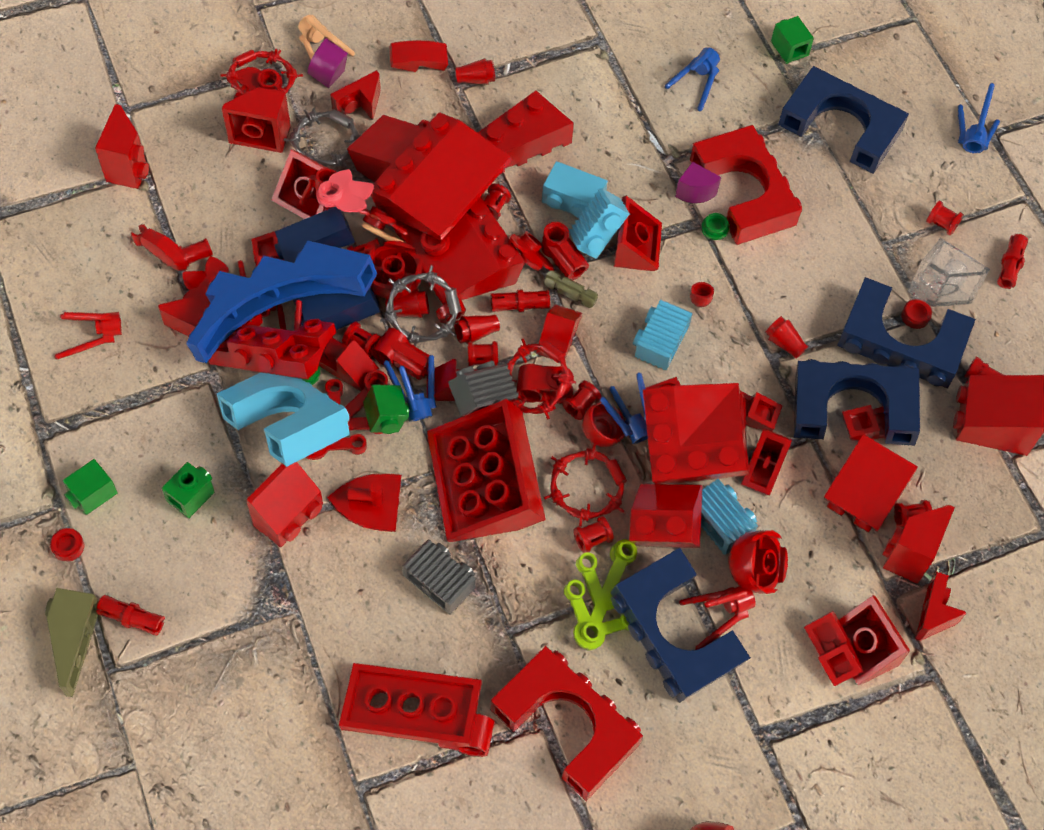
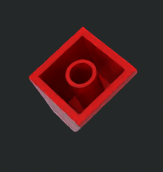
[347,115,425,182]
[953,375,1044,456]
[824,434,918,533]

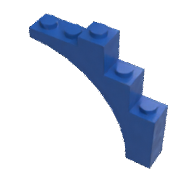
[186,241,377,363]

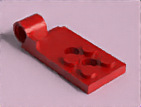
[339,663,495,757]

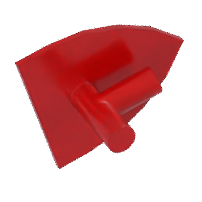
[327,474,402,532]

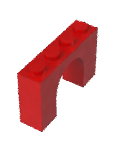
[690,125,802,245]
[490,646,643,801]

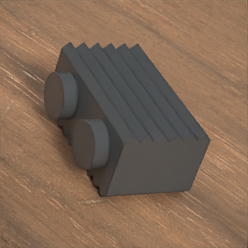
[448,361,519,416]
[402,539,476,615]

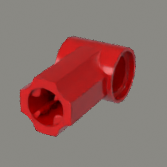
[541,222,589,280]
[371,327,429,381]

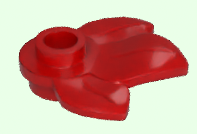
[234,67,283,99]
[359,206,408,235]
[509,231,554,271]
[182,256,229,298]

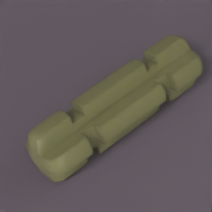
[544,270,598,308]

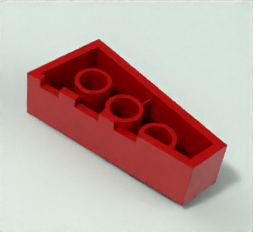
[477,90,574,174]

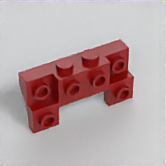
[209,313,336,380]

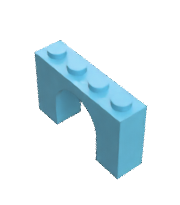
[217,372,350,467]

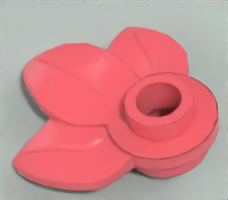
[316,169,374,212]

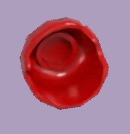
[582,401,625,447]

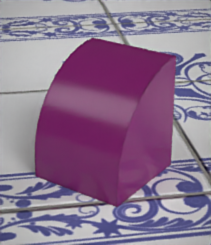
[307,38,348,88]
[675,162,721,203]

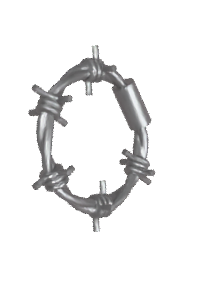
[284,108,361,168]
[380,265,461,347]

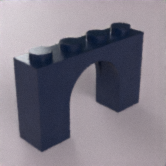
[778,66,909,174]
[274,207,380,330]
[837,277,976,389]
[793,359,920,446]
[610,548,751,703]

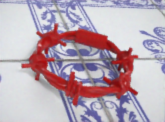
[220,49,303,95]
[507,339,576,420]
[544,444,627,527]

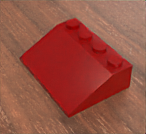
[371,112,512,240]
[393,196,525,305]
[427,399,546,542]

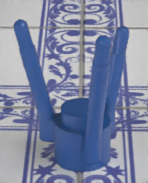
[665,47,720,111]
[958,83,1000,153]
[384,355,437,422]
[600,372,648,445]

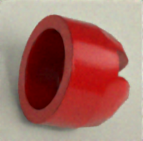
[690,282,714,308]

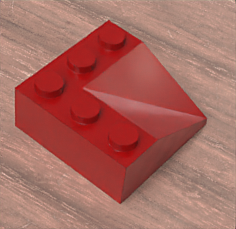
[643,383,750,484]

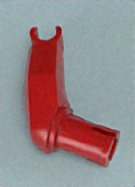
[130,224,213,271]

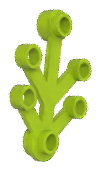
[564,539,637,650]

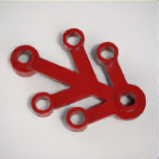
[305,370,389,460]

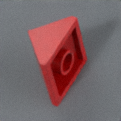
[271,149,333,219]
[614,195,662,271]
[839,595,910,685]

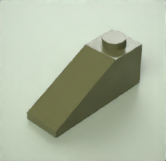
[45,588,99,698]

